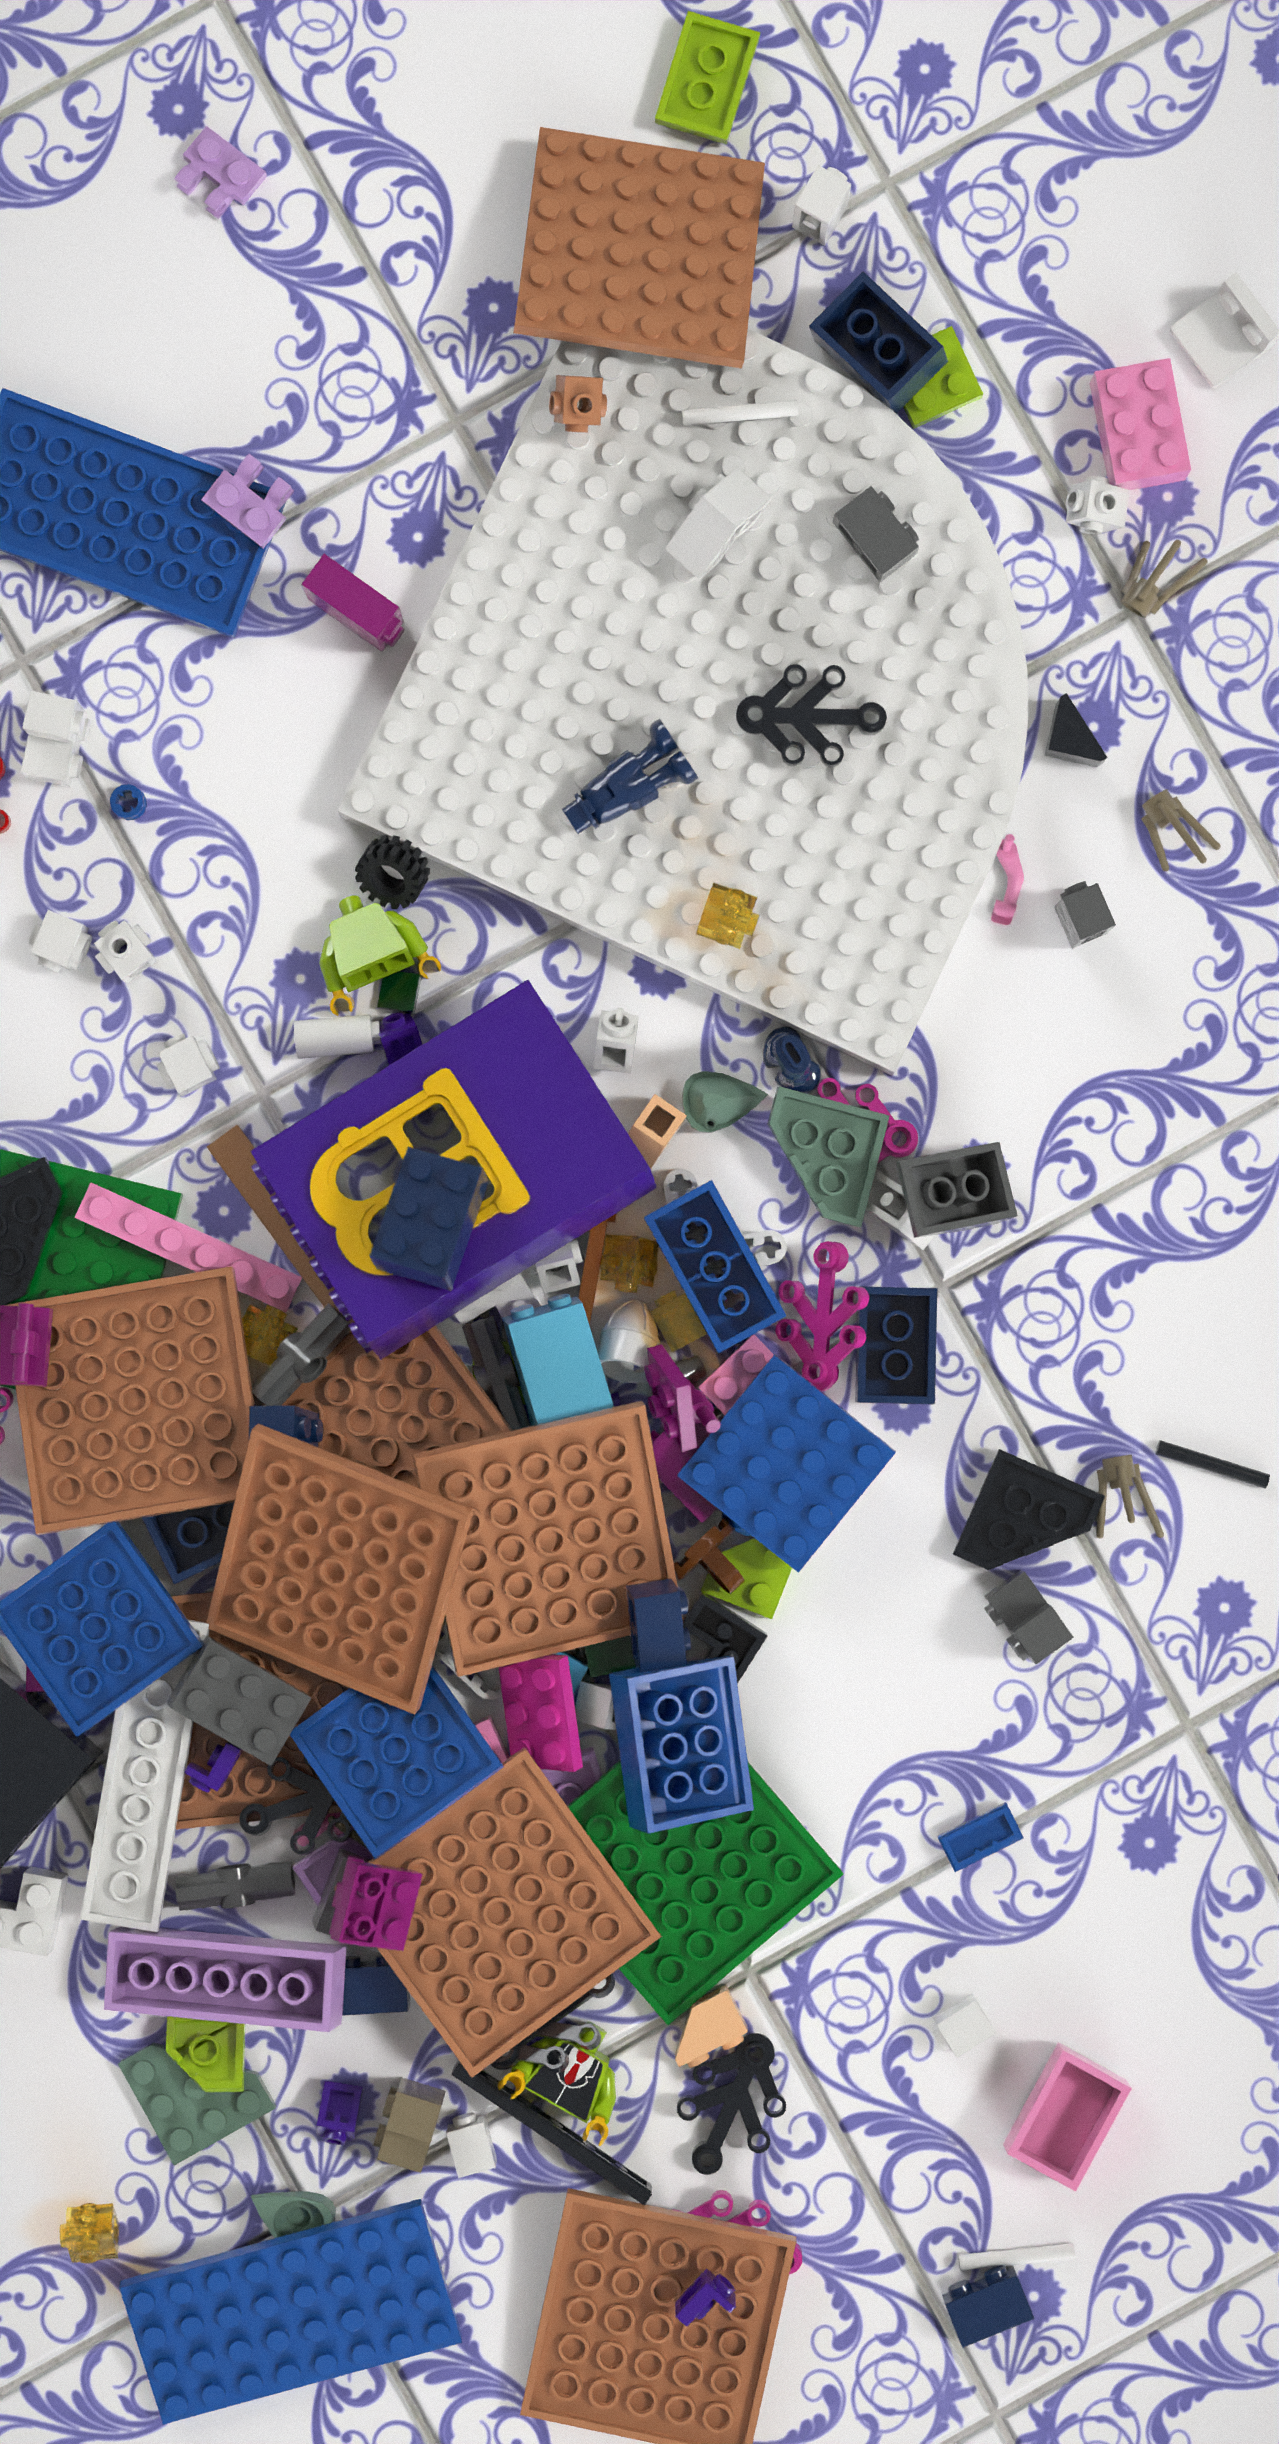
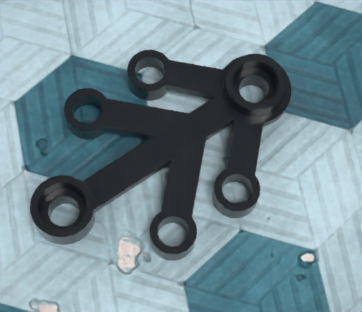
[736,664,887,767]
[239,1756,352,1856]
[490,1974,615,2073]
[677,2033,786,2175]

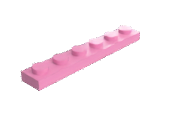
[75,1183,302,1312]

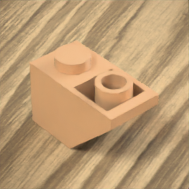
[628,1094,687,1169]
[675,1984,748,2068]

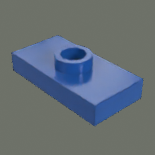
[937,1802,1024,1872]

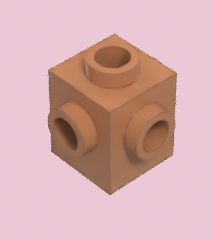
[549,375,607,433]

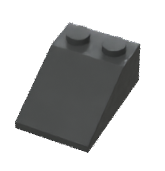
[896,1141,1018,1238]

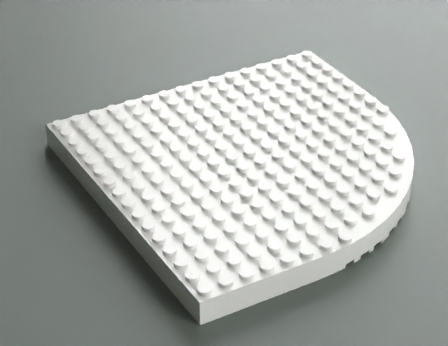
[338,329,1028,1075]

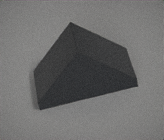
[1044,693,1108,767]

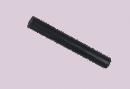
[1155,1440,1270,1489]

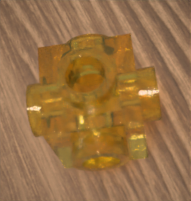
[696,882,760,949]
[600,1234,659,1293]
[242,1304,298,1366]
[60,2203,119,2264]

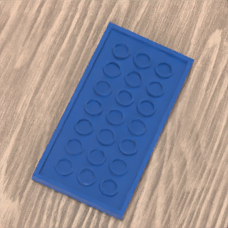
[0,388,287,638]
[119,2198,462,2425]

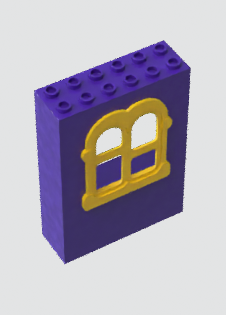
[250,979,657,1360]

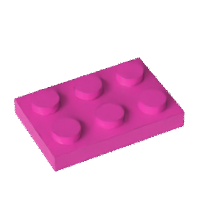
[498,1654,583,1772]

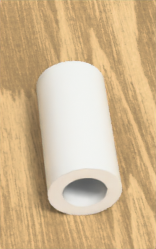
[294,1014,381,1059]

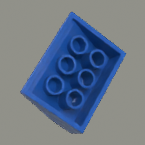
[609,1656,754,1833]

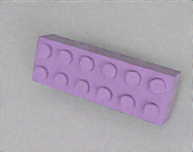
[104,1926,346,2032]

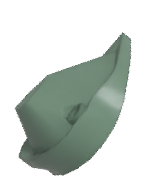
[682,1071,768,1133]
[251,2191,336,2238]

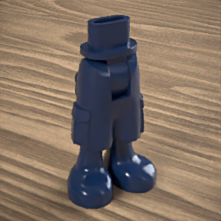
[562,719,698,834]
[763,1027,821,1093]

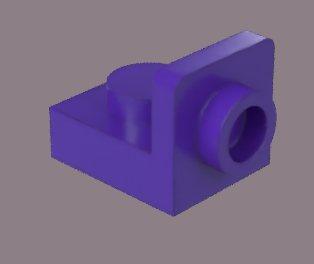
[378,1013,422,1066]
[184,1741,243,1792]
[316,2080,363,2145]
[675,2268,736,2327]

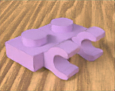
[174,125,267,219]
[201,454,294,549]

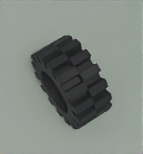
[355,835,430,909]

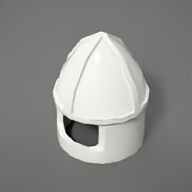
[598,1299,660,1383]

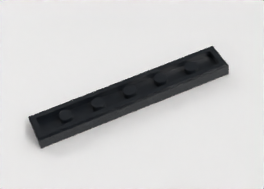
[451,2060,652,2205]

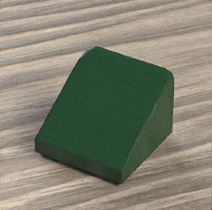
[377,971,422,1014]

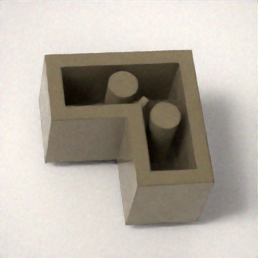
[373,2077,446,2173]

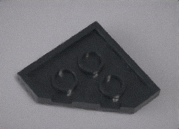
[0,1157,63,1305]
[952,1449,1105,1570]

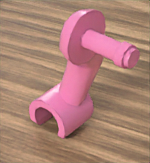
[991,834,1024,925]

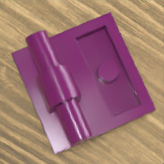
[0,1303,53,1387]
[644,1344,721,1452]
[329,1856,423,1951]

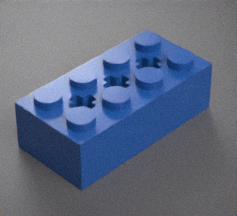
[643,1180,787,1353]

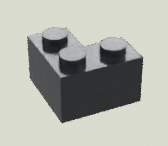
[683,1592,768,1684]

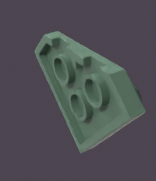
[767,1086,889,1227]
[118,2042,277,2166]

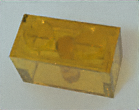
[650,1290,706,1352]

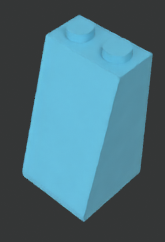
[502,1294,614,1426]

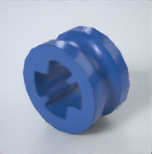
[110,784,147,820]

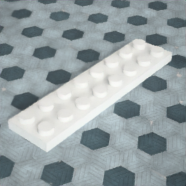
[80,1619,209,1932]

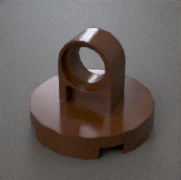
[674,1518,745,1594]

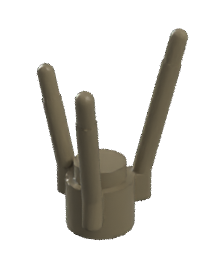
[1120,540,1208,618]
[1141,789,1221,872]
[1096,1454,1164,1539]

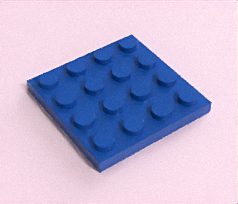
[677,1354,896,1573]
[0,1522,204,1737]
[290,1665,504,1859]

